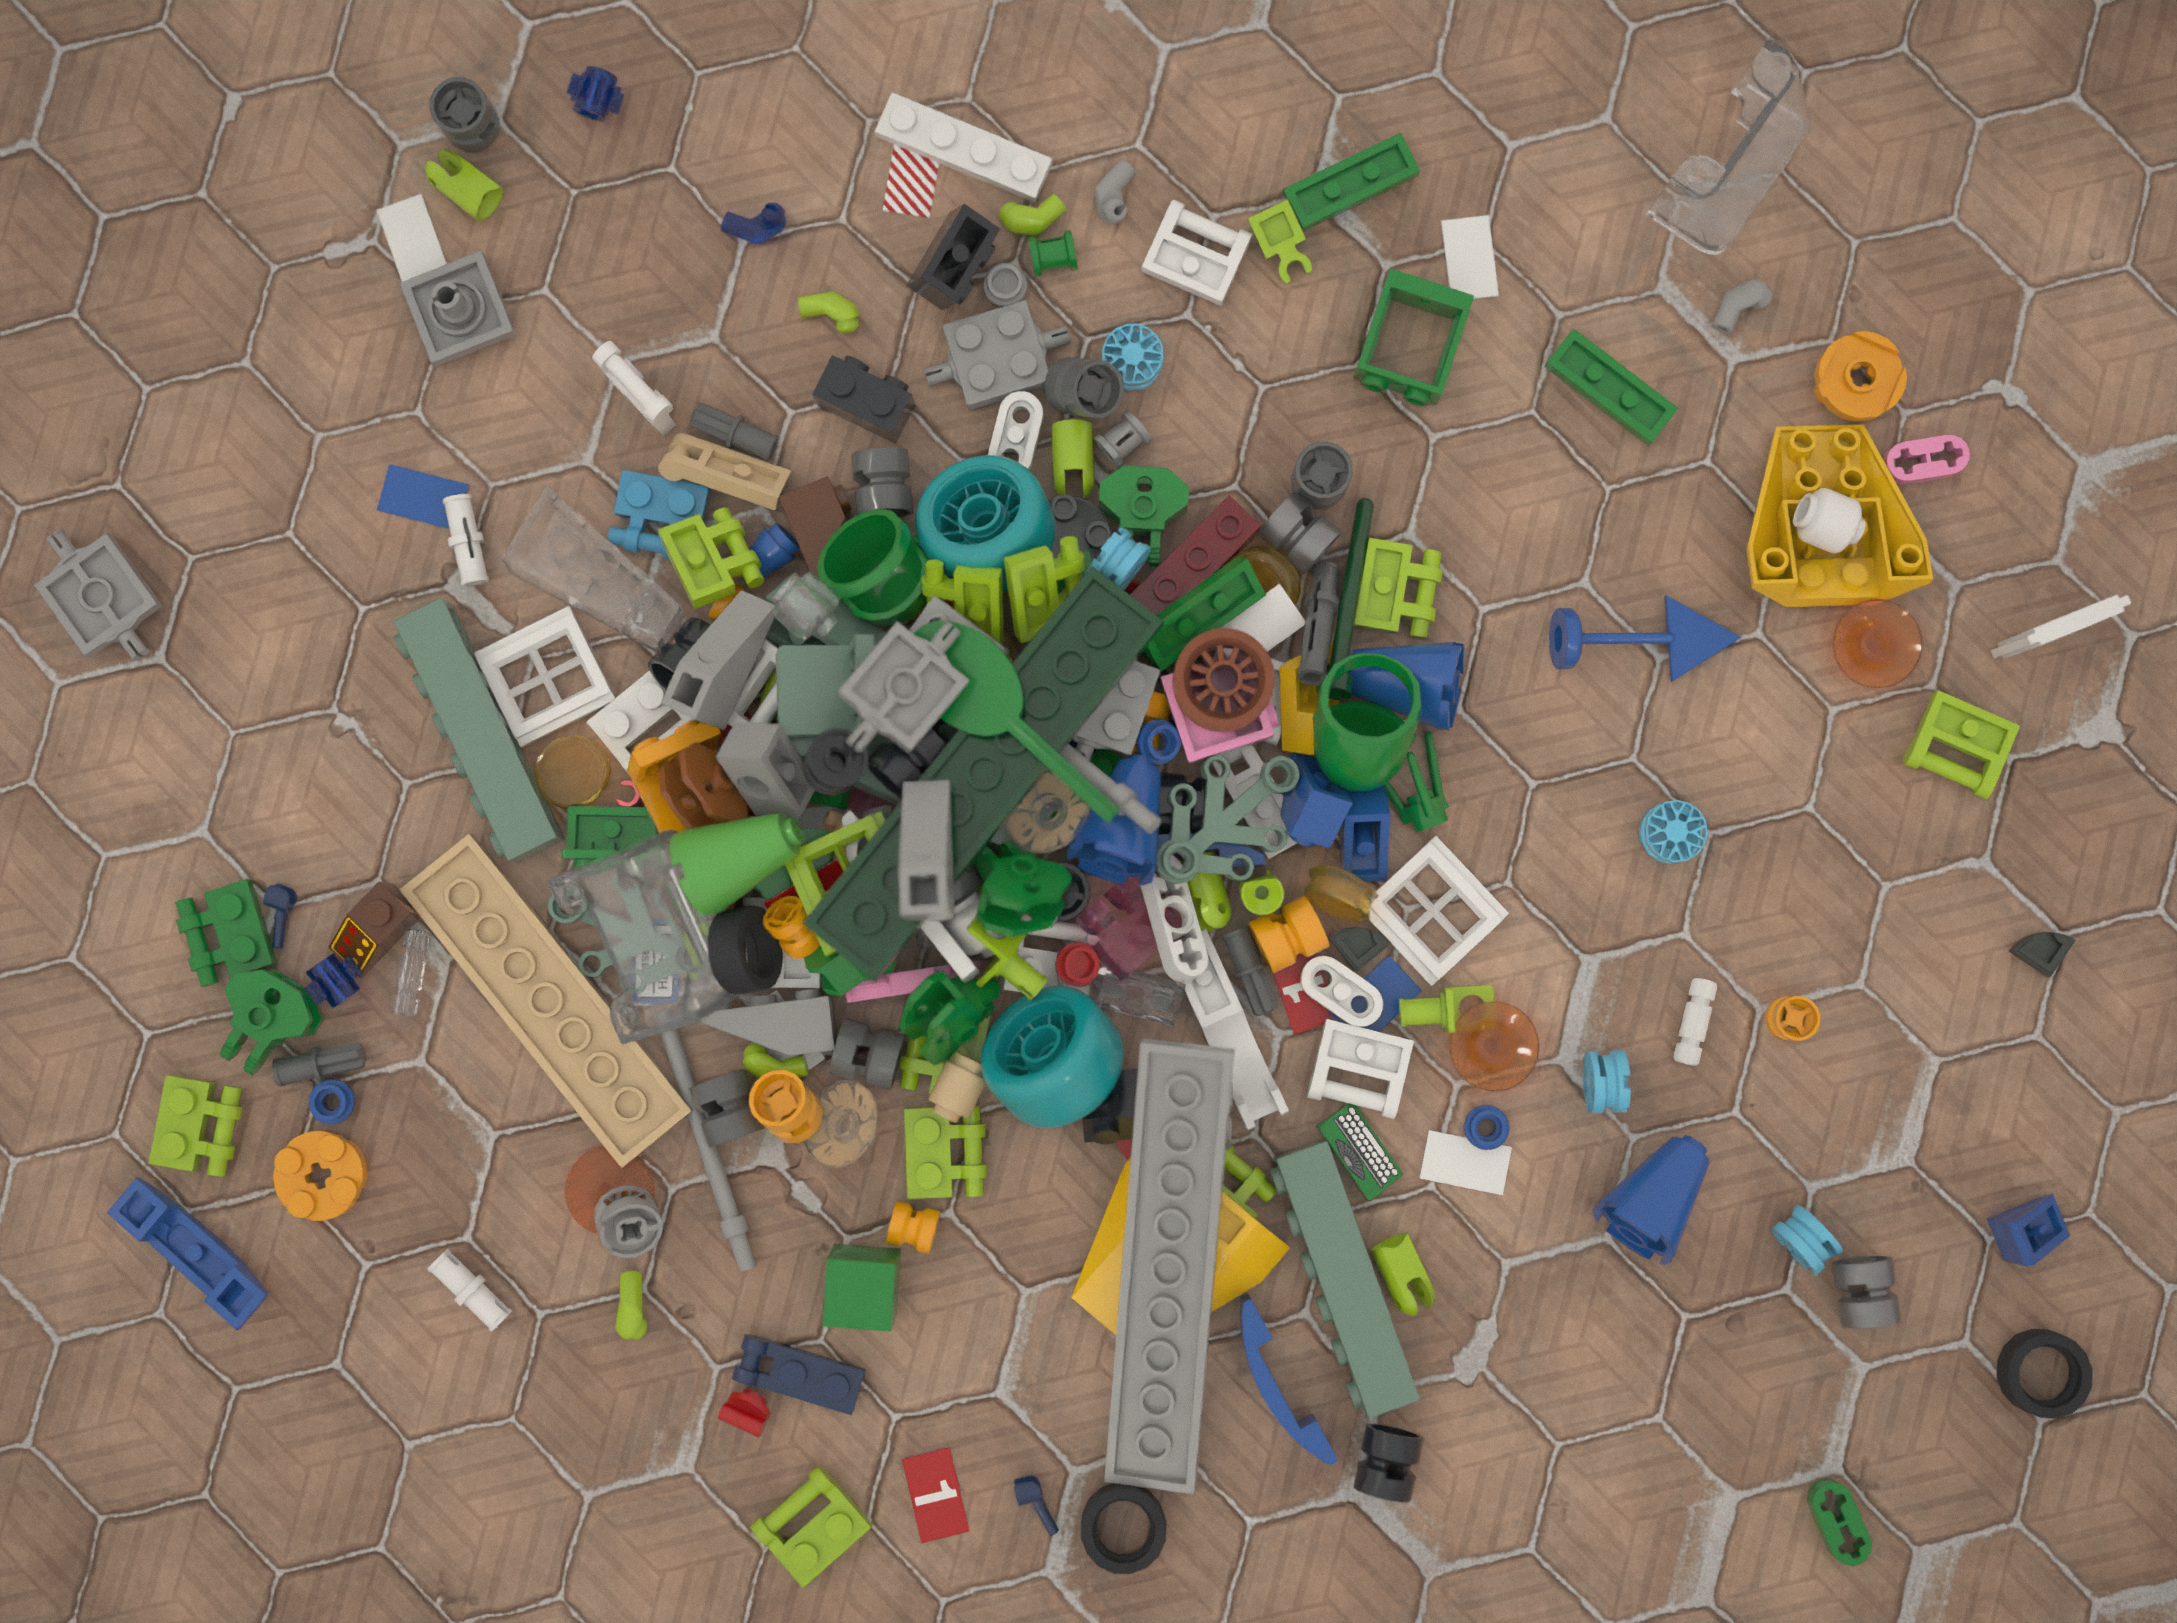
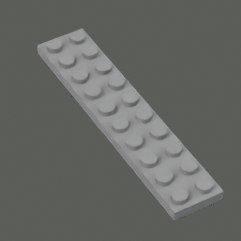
[1104,1038,1235,1494]

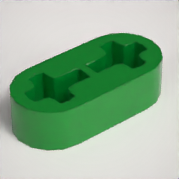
[1807,1478,1872,1566]

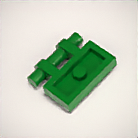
[175,879,278,988]

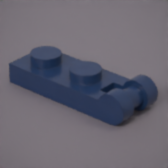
[732,1334,866,1415]

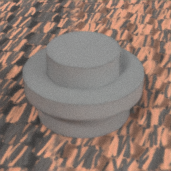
[983,263,1027,307]

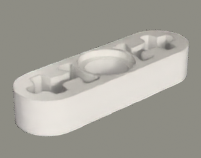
[1139,855,1208,983]

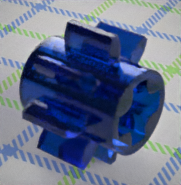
[566,66,624,121]
[304,953,363,1008]

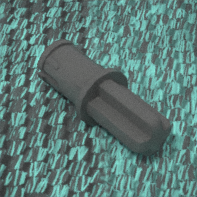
[691,403,779,461]
[1222,926,1278,1016]
[272,1043,366,1087]

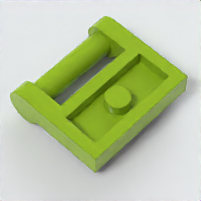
[1902,690,2020,800]
[750,1465,873,1588]

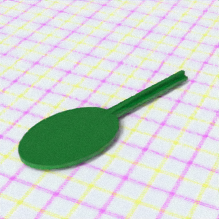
[913,621,1120,823]

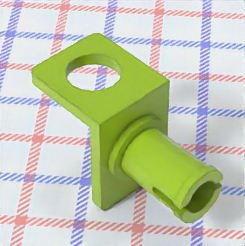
[967,917,1048,1001]
[1399,985,1496,1033]

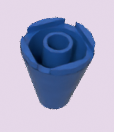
[1350,642,1465,731]
[1067,754,1161,885]
[1592,1135,1710,1265]

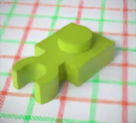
[1248,199,1312,284]

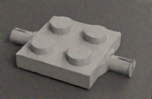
[924,300,1071,411]
[34,530,163,661]
[837,622,969,754]
[1073,661,1160,761]

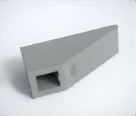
[661,590,779,730]
[899,780,954,921]
[694,988,838,1056]

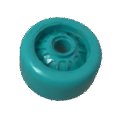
[915,455,1056,593]
[981,986,1124,1128]

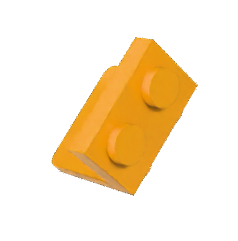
[627,720,721,845]

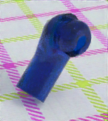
[721,202,787,244]

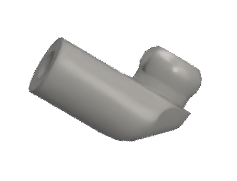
[1094,159,1136,224]
[1712,279,1773,334]

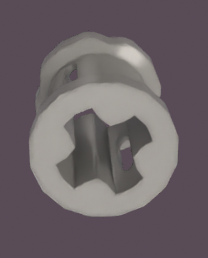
[1093,410,1152,469]

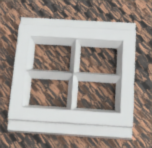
[1990,594,2132,659]
[474,606,615,748]
[1358,836,1509,986]

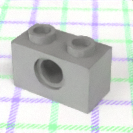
[716,722,815,819]

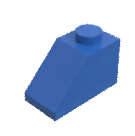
[1280,752,1353,849]
[1339,785,1390,883]

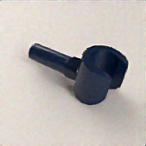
[263,883,297,949]
[1014,1476,1059,1536]

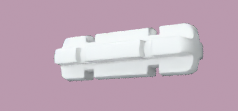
[1673,978,1717,1066]

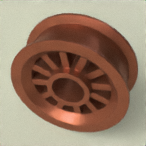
[1173,628,1275,732]

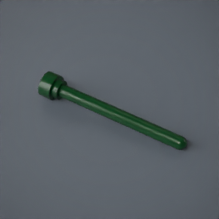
[1316,498,1374,700]

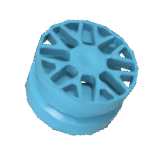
[1102,324,1163,392]
[1086,526,1151,590]
[1638,800,1708,864]
[1582,1050,1631,1113]
[1771,1204,1843,1276]

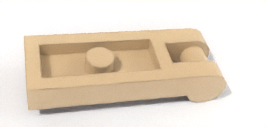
[658,433,791,511]

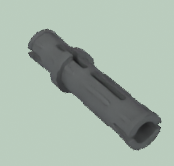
[1297,561,1340,686]

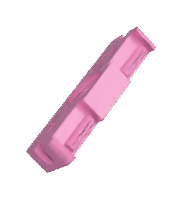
[845,960,983,1003]

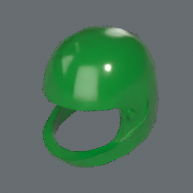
[817,508,929,627]
[1313,653,1422,791]

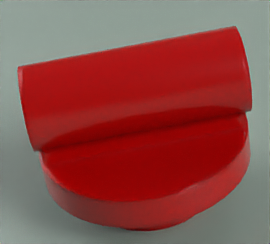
[718,1389,771,1437]

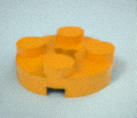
[1814,331,1907,422]
[273,1130,368,1221]

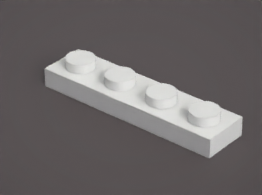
[875,92,1052,203]

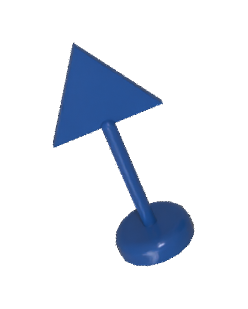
[1549,595,1741,682]

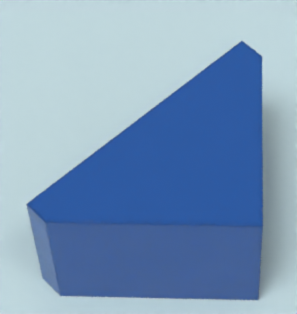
[1987,1194,2070,1267]

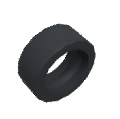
[707,905,783,995]
[1997,1329,2093,1419]
[1081,1483,1166,1574]

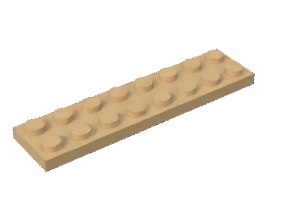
[399,834,693,1168]

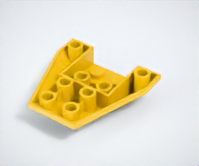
[1746,424,1933,607]
[1071,1157,1290,1336]

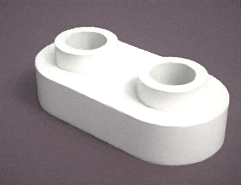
[988,391,1043,470]
[1300,956,1383,1027]

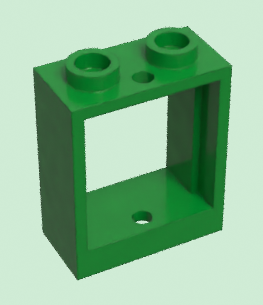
[1353,268,1474,407]

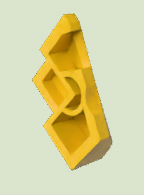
[1279,644,1339,755]

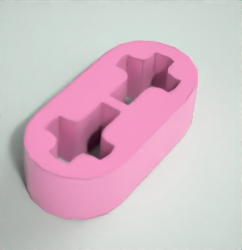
[1882,435,1970,485]

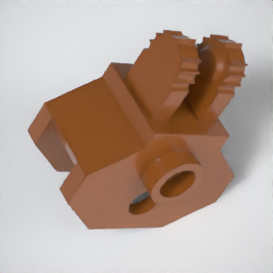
[658,742,748,829]

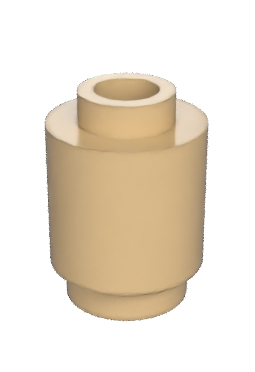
[928,1052,986,1123]

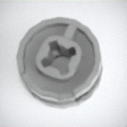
[593,1185,663,1258]

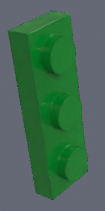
[1282,132,1420,231]
[1544,328,1679,446]
[1144,556,1266,671]

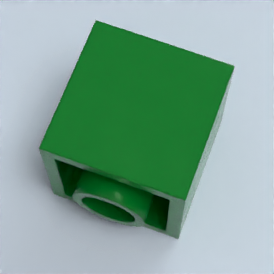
[822,1244,901,1332]

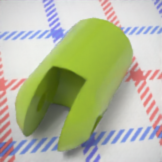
[425,149,504,221]
[1051,419,1095,499]
[1180,850,1231,932]
[1238,868,1284,915]
[1370,1232,1435,1317]

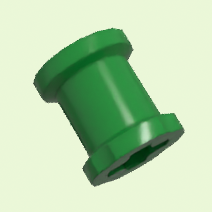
[1028,230,1078,277]

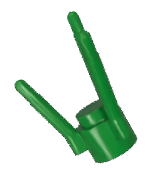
[1385,731,1449,833]

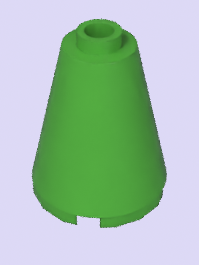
[669,812,804,916]

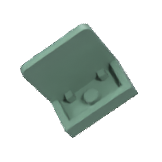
[775,634,874,737]

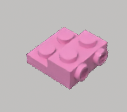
[1160,652,1279,764]

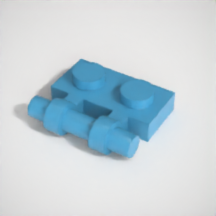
[608,470,711,559]

